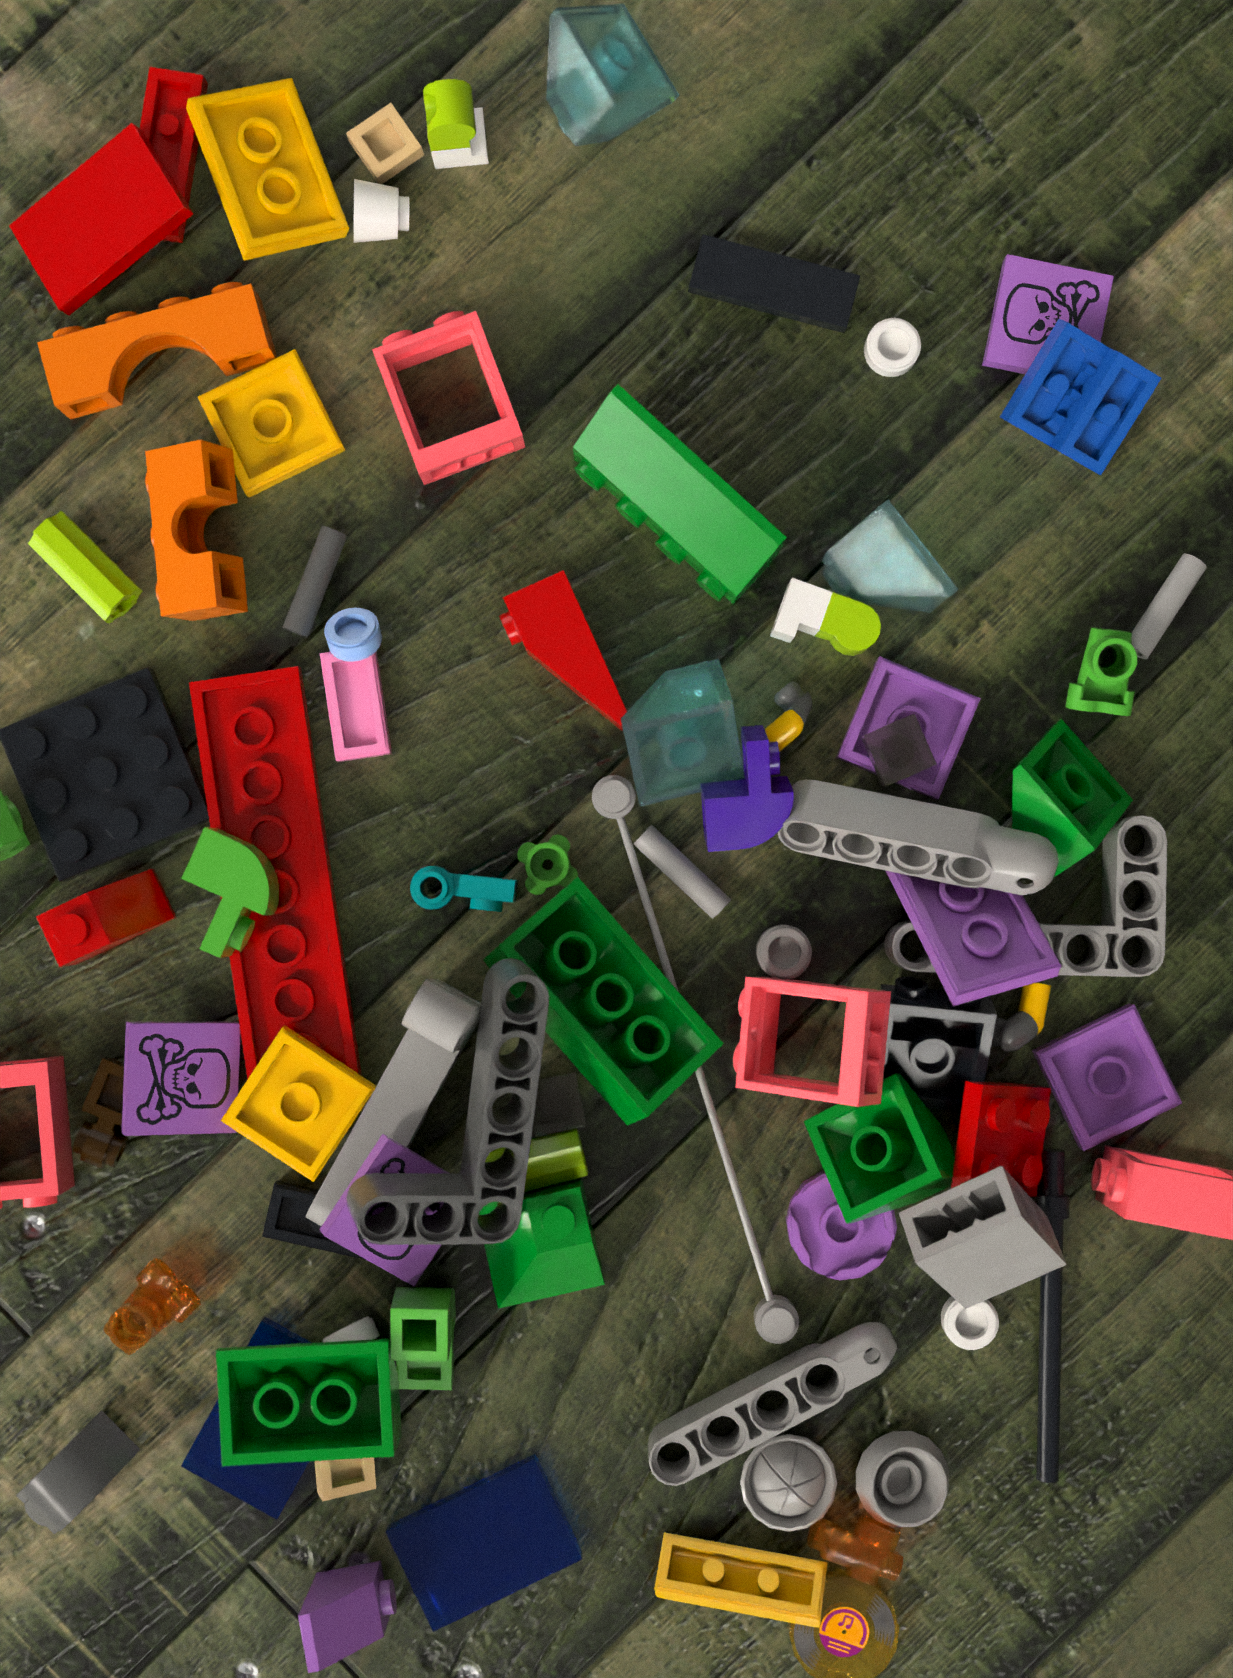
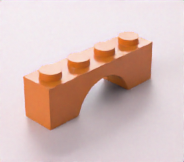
[37,282,277,419]

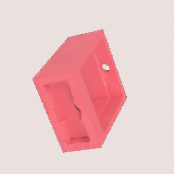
[372,311,525,485]
[733,977,891,1107]
[0,1056,75,1208]
[1091,1145,1233,1240]

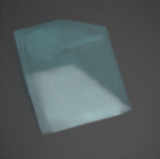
[546,4,680,146]
[822,500,958,613]
[621,659,744,807]

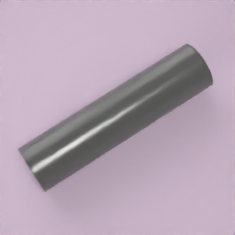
[282,526,347,638]

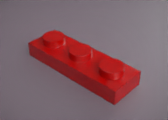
[140,67,208,243]

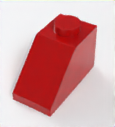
[36,869,177,967]

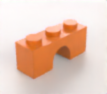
[145,439,248,621]

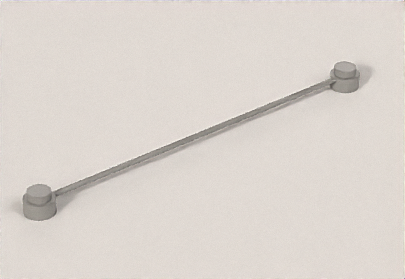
[592,775,799,1344]

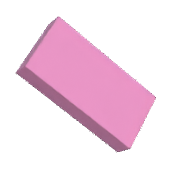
[320,651,392,762]

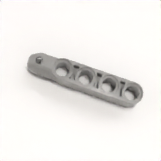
[778,779,1059,895]
[648,1322,897,1486]

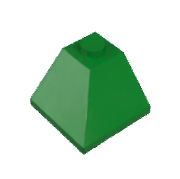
[1012,719,1133,877]
[804,1073,955,1224]
[479,1177,605,1309]

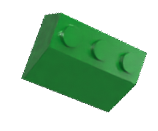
[216,1339,402,1466]

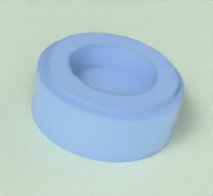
[324,607,382,662]

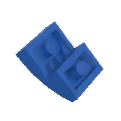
[1000,319,1162,476]

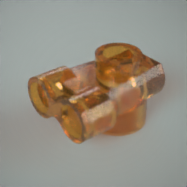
[103,1258,201,1355]
[807,1515,903,1586]

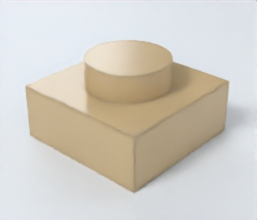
[346,103,424,184]
[315,1458,376,1502]

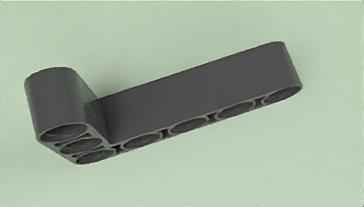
[346,958,549,1245]

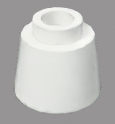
[354,179,409,243]

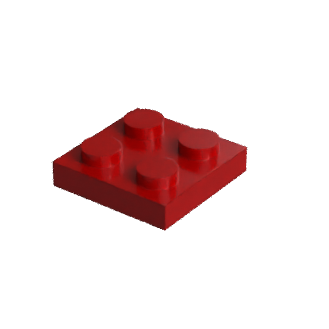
[951,1081,1051,1197]

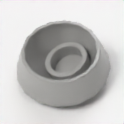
[856,1431,949,1528]
[740,1434,837,1532]

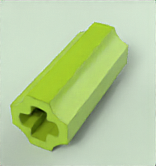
[28,511,143,624]
[485,1128,588,1192]

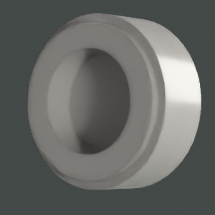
[756,924,812,979]

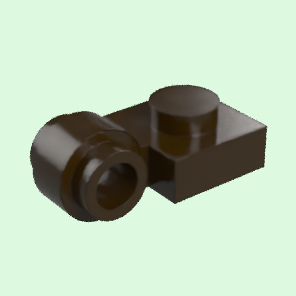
[72,1057,128,1169]

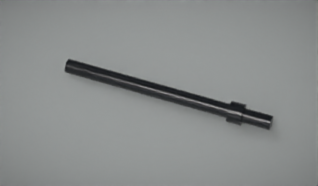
[1036,1149,1070,1483]

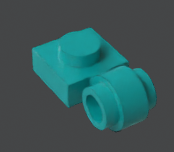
[410,866,518,912]

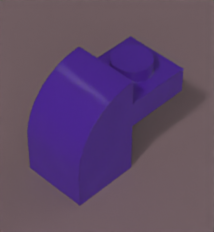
[700,725,794,852]

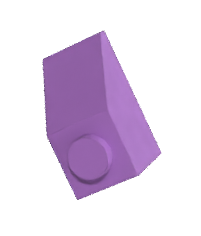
[298,1561,397,1673]

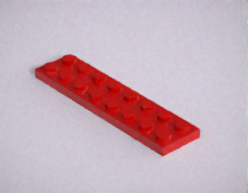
[189,666,362,1079]

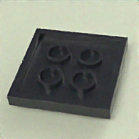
[0,667,209,882]

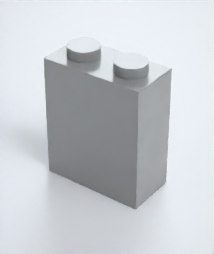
[899,1166,1067,1309]

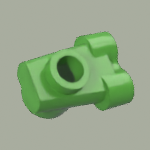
[1065,627,1137,716]

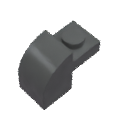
[16,1410,140,1534]

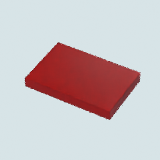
[9,123,194,316]

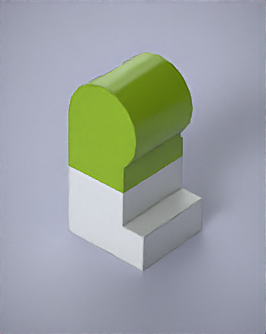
[423,79,489,169]
[770,578,881,656]

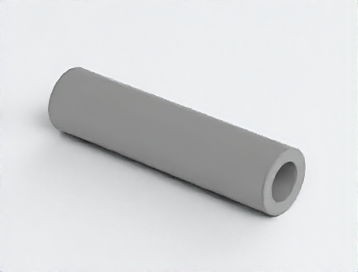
[1131,553,1207,659]
[633,825,731,919]

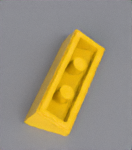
[654,1532,828,1627]

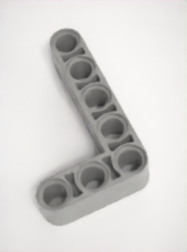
[884,815,1167,977]
[306,979,481,1226]

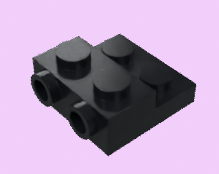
[880,977,997,1112]

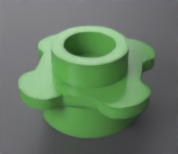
[517,835,578,895]

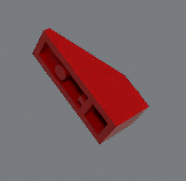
[499,570,632,731]

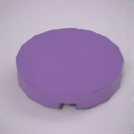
[786,1170,897,1281]

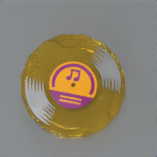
[787,1569,899,1678]

